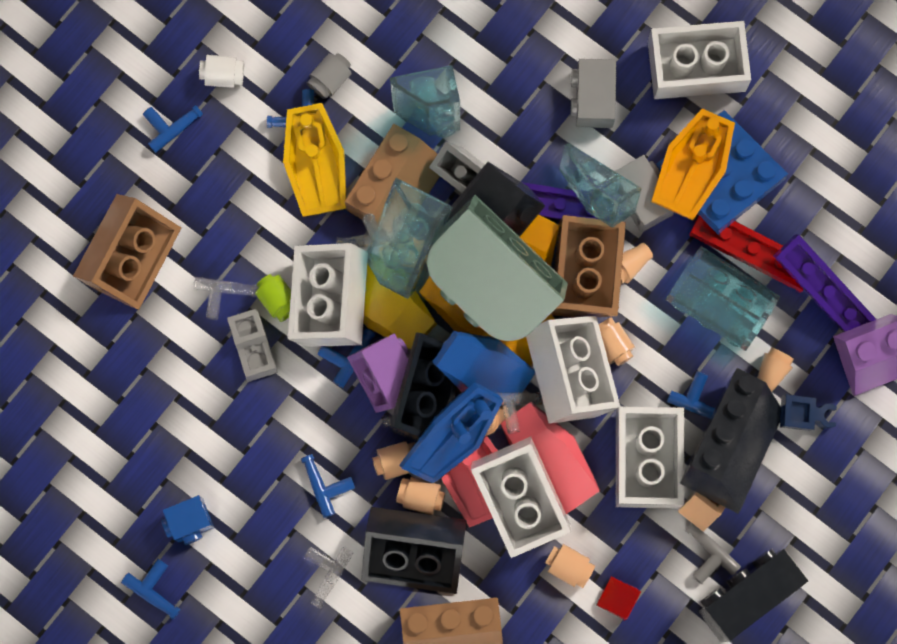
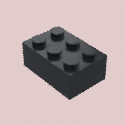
[697,549,808,643]

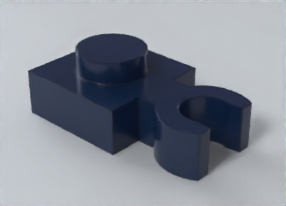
[780,394,837,431]

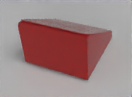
[596,576,641,621]

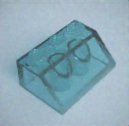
[390,65,460,137]
[366,178,453,299]
[665,246,780,351]

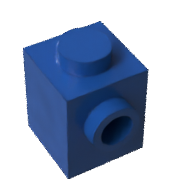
[161,495,215,545]

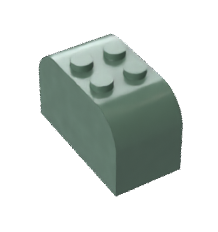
[427,195,568,341]

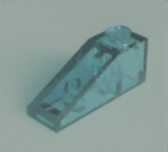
[559,143,642,227]

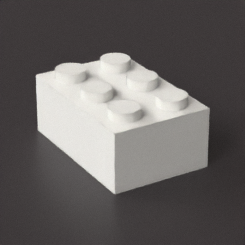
[648,21,751,99]
[288,243,368,347]
[526,316,620,424]
[616,406,684,509]
[471,437,571,558]

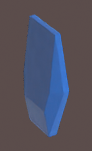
[433,331,536,409]
[399,382,503,483]

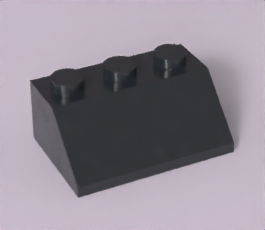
[428,161,545,241]
[390,332,457,441]
[361,507,467,594]

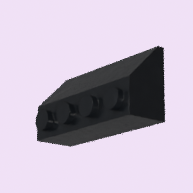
[680,368,781,514]

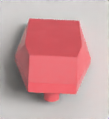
[501,402,600,514]
[441,436,498,528]

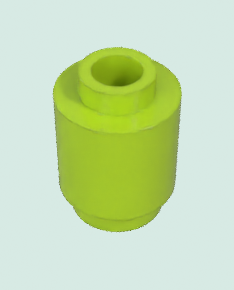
[255,274,291,322]

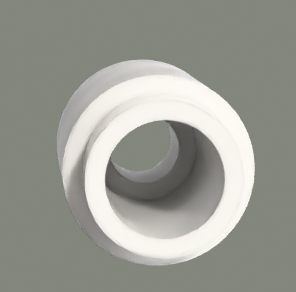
[199,55,244,88]

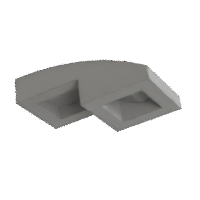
[227,308,278,382]

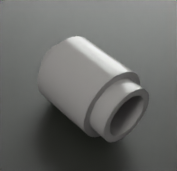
[307,53,352,99]

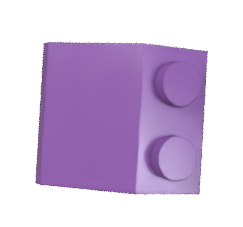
[833,314,897,396]
[347,333,409,413]

